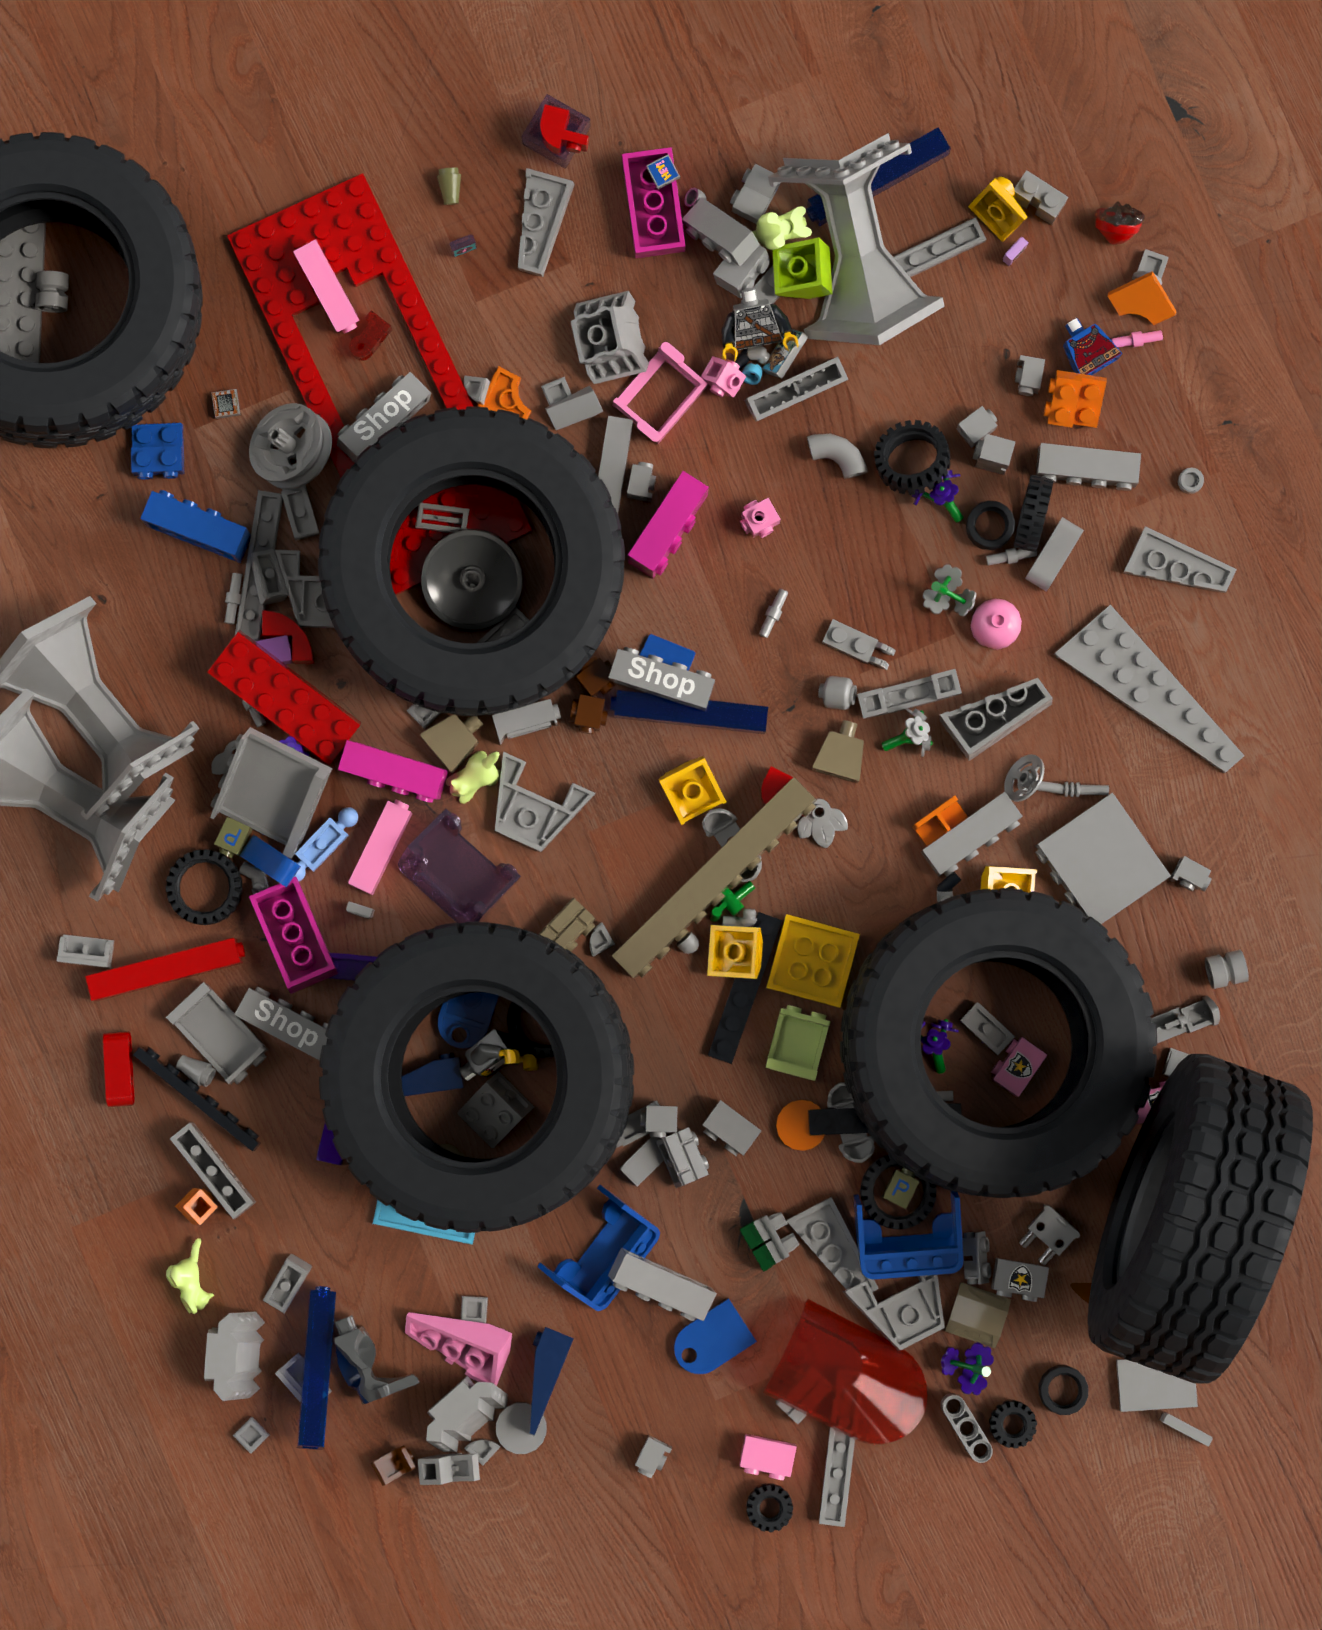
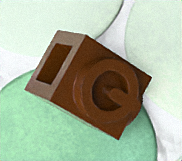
[576,656,615,697]
[569,694,608,734]

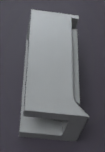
[492,699,561,744]

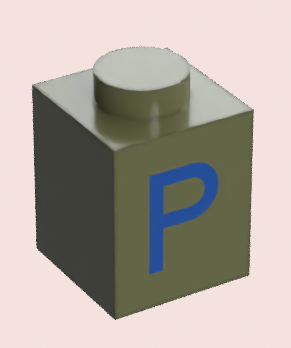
[214,817,253,858]
[882,1167,919,1209]

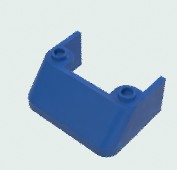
[537,1185,660,1311]
[853,1191,964,1279]

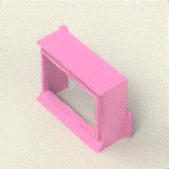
[612,342,708,444]

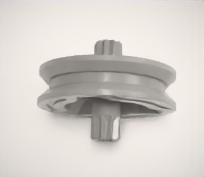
[249,403,332,489]

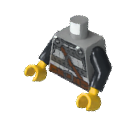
[721,288,799,362]

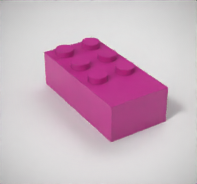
[622,147,686,258]
[628,471,709,579]
[338,740,449,803]
[249,877,338,994]

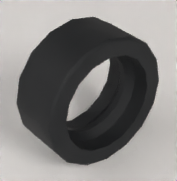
[966,500,1015,550]
[1038,1365,1088,1415]

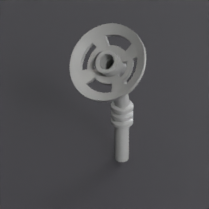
[1004,754,1109,802]

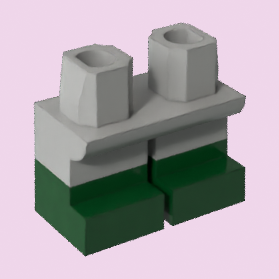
[739,1212,799,1272]

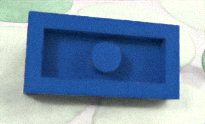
[640,634,696,671]

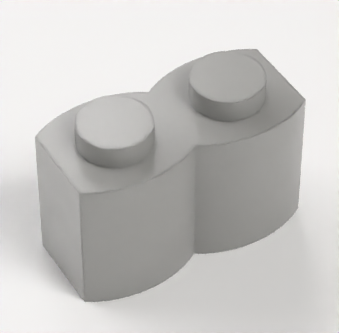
[730,164,780,224]

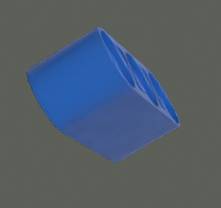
[239,834,301,888]

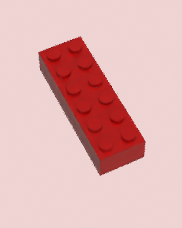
[207,630,361,765]

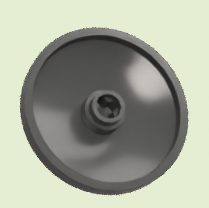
[421,529,523,630]

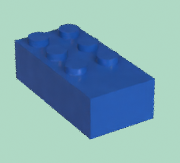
[140,490,251,563]

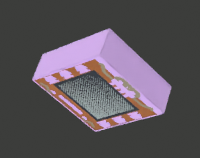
[1003,237,1029,266]

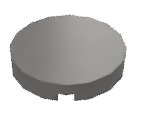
[496,1402,547,1454]

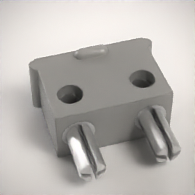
[1019,1204,1080,1265]

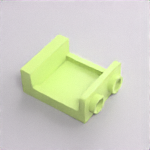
[765,1005,831,1081]

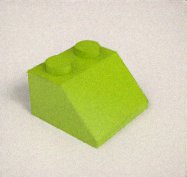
[772,237,833,299]

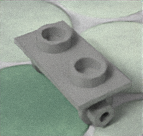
[1151,1007,1189,1043]
[962,1231,991,1284]

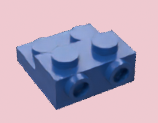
[131,423,185,480]

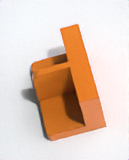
[912,796,968,847]

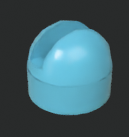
[742,363,763,385]

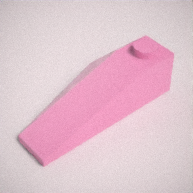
[405,1312,512,1386]

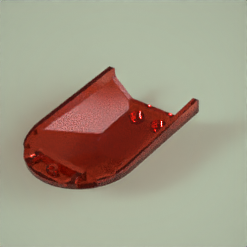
[763,1299,927,1445]

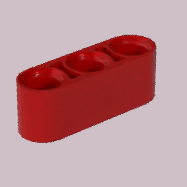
[103,1031,135,1107]

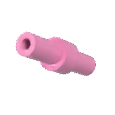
[1111,330,1163,348]

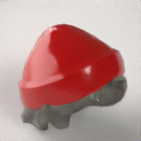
[1095,201,1145,245]

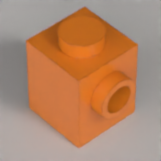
[175,1188,218,1225]

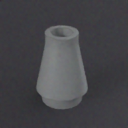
[176,1055,216,1087]

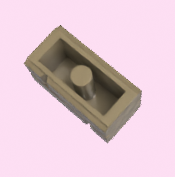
[539,897,596,952]

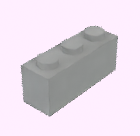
[682,197,760,266]

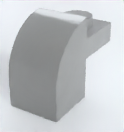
[418,1453,480,1485]

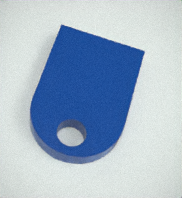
[438,992,499,1048]
[674,1298,757,1374]

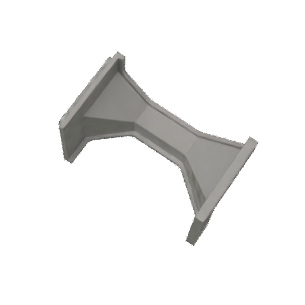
[768,133,944,345]
[0,596,199,821]
[0,689,175,902]

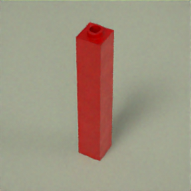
[85,938,245,1002]

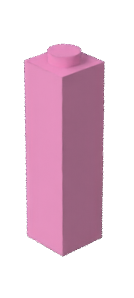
[293,239,360,334]
[348,800,412,896]

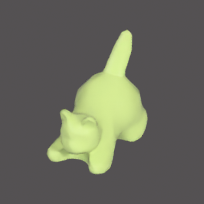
[752,206,812,250]
[446,751,501,804]
[166,1238,214,1314]

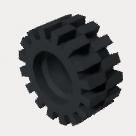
[989,1400,1037,1449]
[746,1483,793,1532]

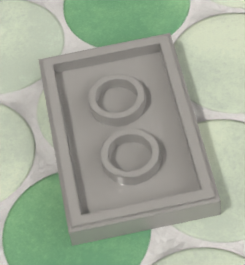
[1116,1359,1198,1412]

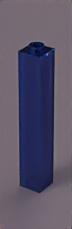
[806,127,951,227]
[610,690,768,734]
[296,1286,336,1450]

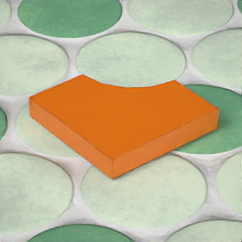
[1108,271,1176,325]
[478,366,532,420]

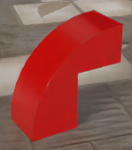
[262,610,315,664]

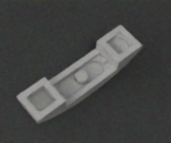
[857,669,962,719]

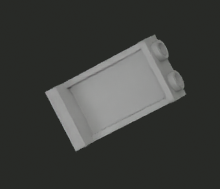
[166,982,268,1084]

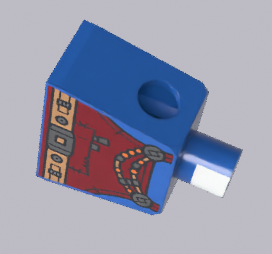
[1063,318,1122,375]

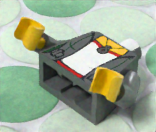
[459,1029,538,1081]

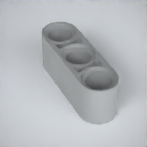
[1025,517,1084,592]
[941,1393,993,1463]

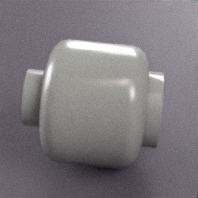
[818,676,857,710]

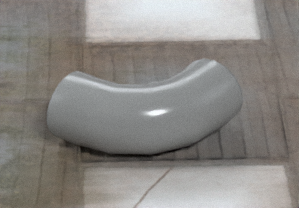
[807,433,868,479]

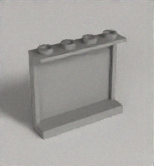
[210,727,332,859]
[1035,793,1171,924]

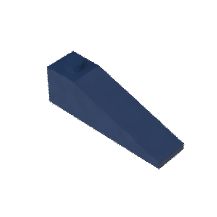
[402,1053,464,1096]
[529,1327,574,1436]

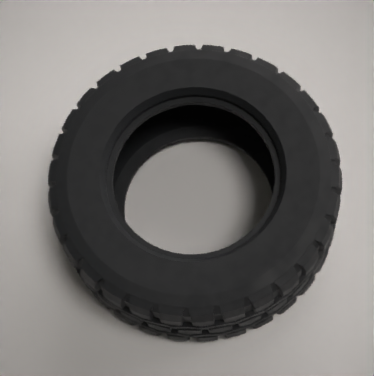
[0,132,203,448]
[318,406,625,716]
[840,888,1157,1198]
[319,922,634,1233]
[1088,1054,1313,1384]

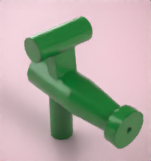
[709,881,755,922]

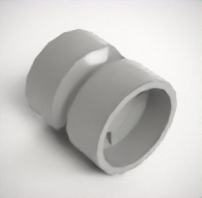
[35,271,69,313]
[1205,949,1249,989]

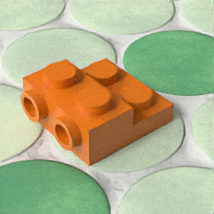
[1043,370,1107,428]

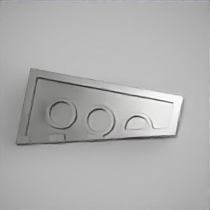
[518,168,575,277]
[1123,526,1237,593]
[786,1197,879,1292]

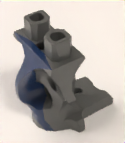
[334,1315,420,1405]

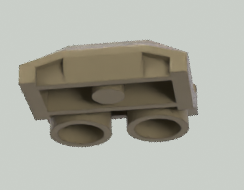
[945,1282,1011,1348]

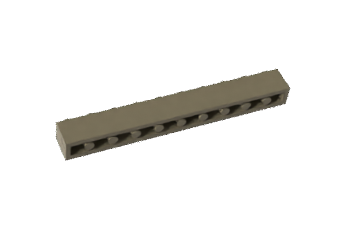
[612,777,817,978]

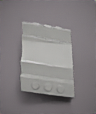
[571,291,649,384]
[204,1312,265,1401]
[426,1376,508,1453]

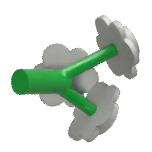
[923,564,976,616]
[882,708,933,757]

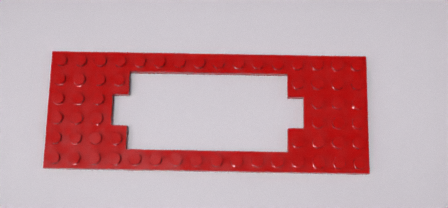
[227,173,532,595]

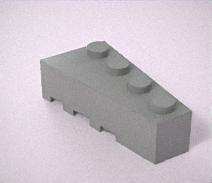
[940,678,1053,761]

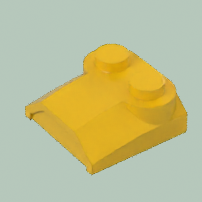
[968,177,1027,242]
[658,756,726,825]
[980,866,1037,893]
[707,925,763,979]

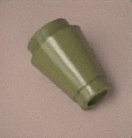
[437,168,461,205]

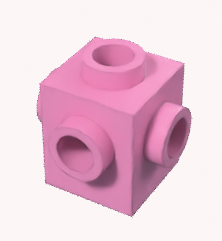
[701,356,746,398]
[740,498,781,538]

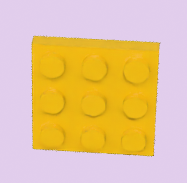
[766,914,860,1008]

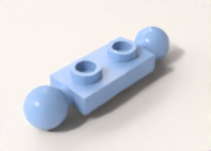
[294,807,358,881]

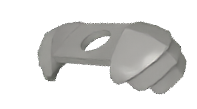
[702,808,762,882]
[827,1082,875,1163]

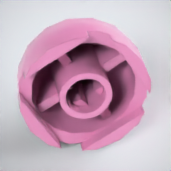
[971,599,1022,650]

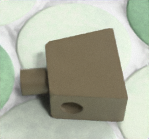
[420,714,483,774]
[812,720,864,783]

